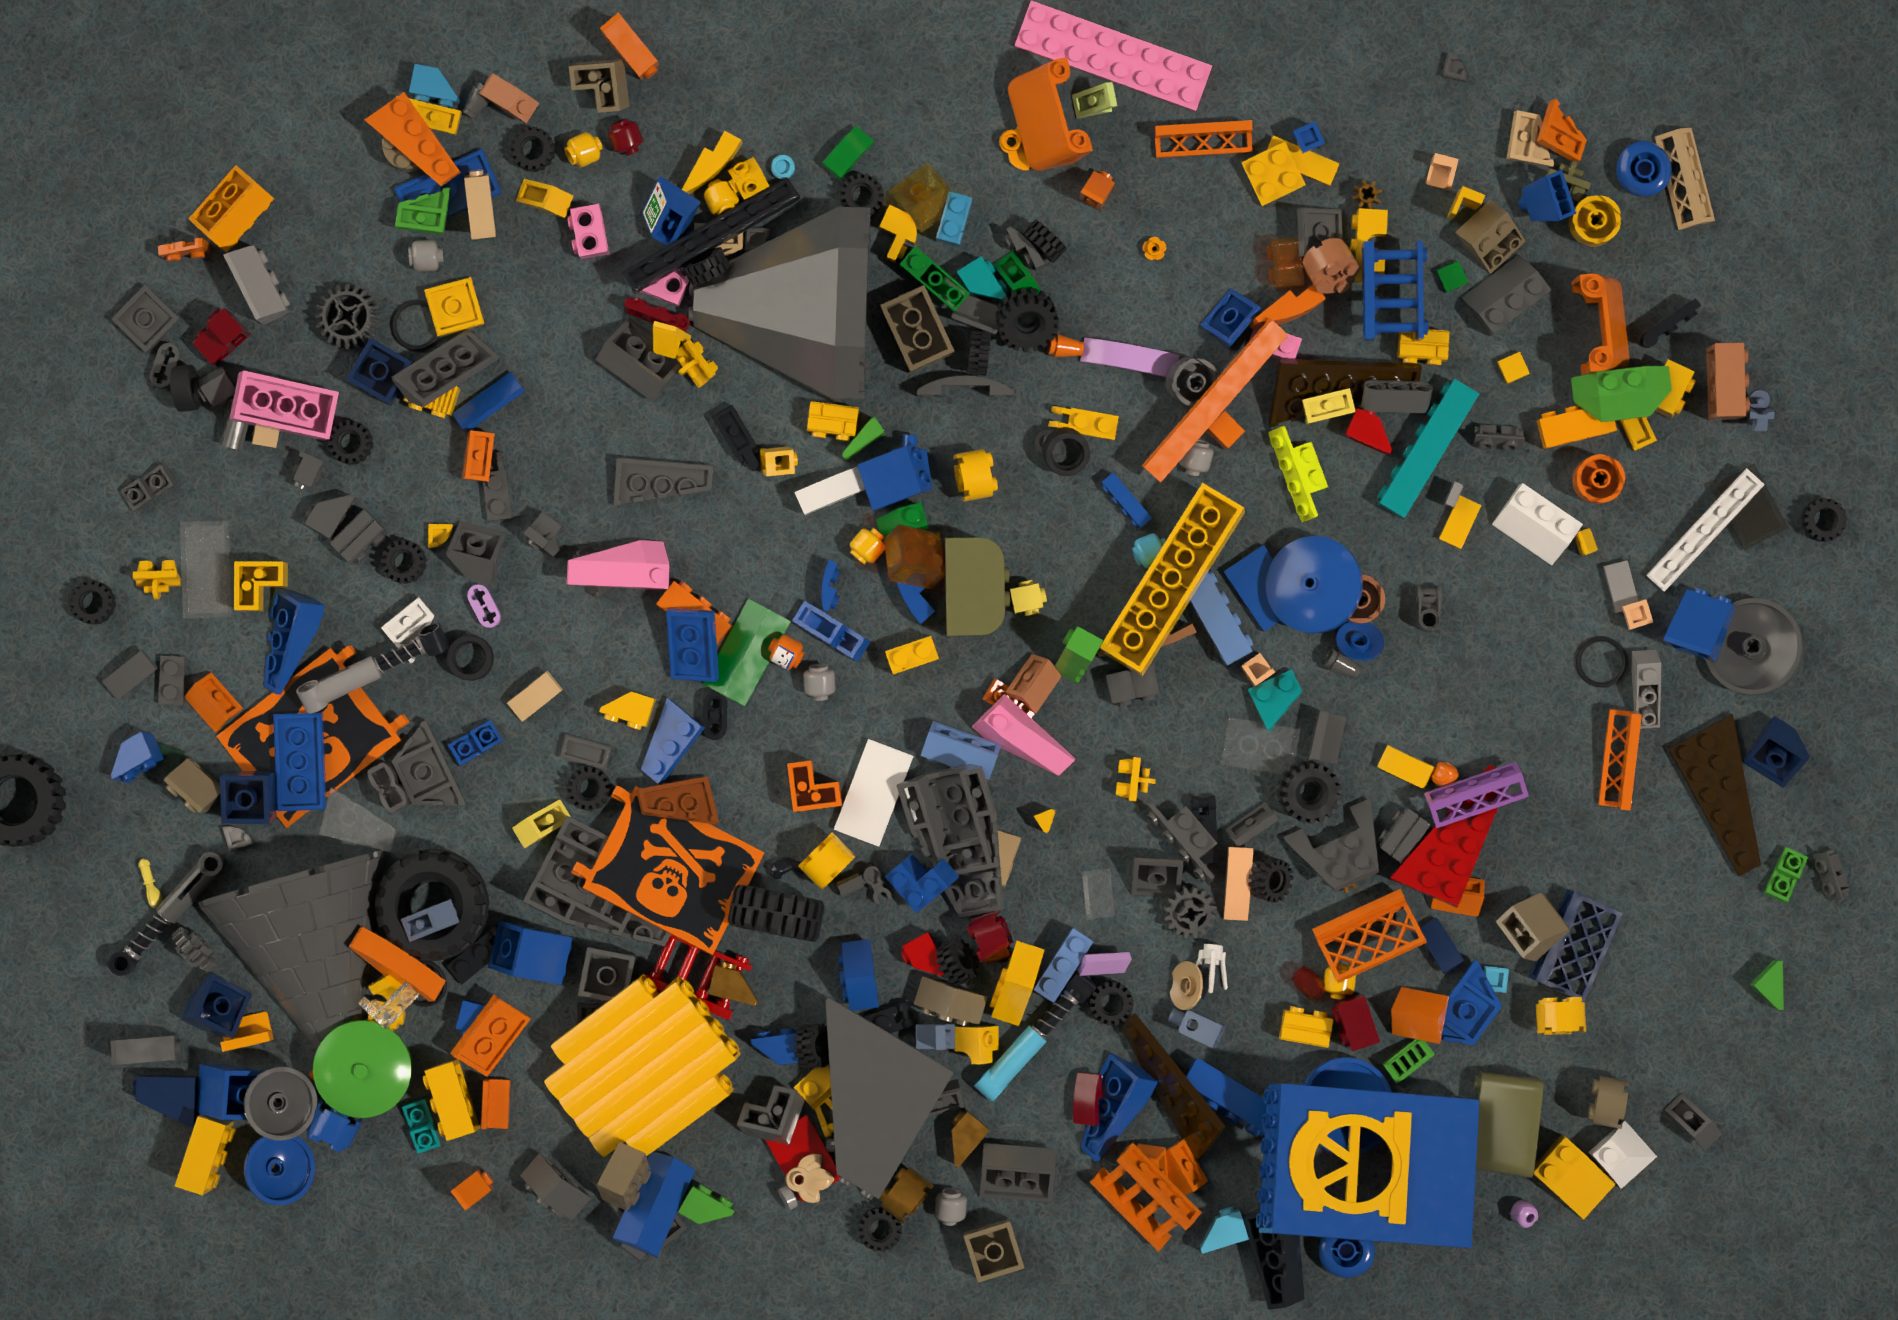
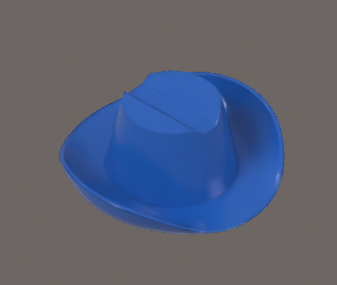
[1616,141,1672,196]
[1319,1238,1375,1278]

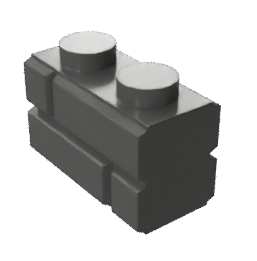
[330,509,387,564]
[1377,808,1430,864]

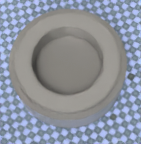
[778,1185,798,1211]

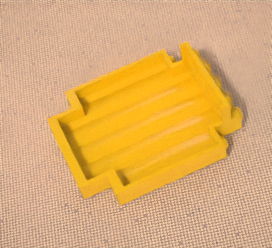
[544,974,741,1157]

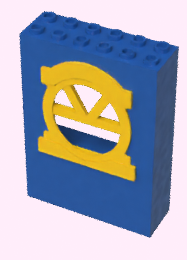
[1256,1083,1479,1248]

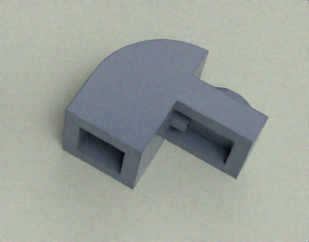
[916,1024,955,1050]

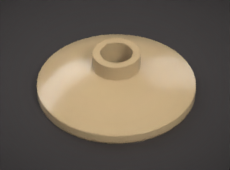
[1170,961,1203,1010]

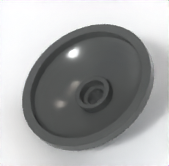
[244,1067,317,1141]

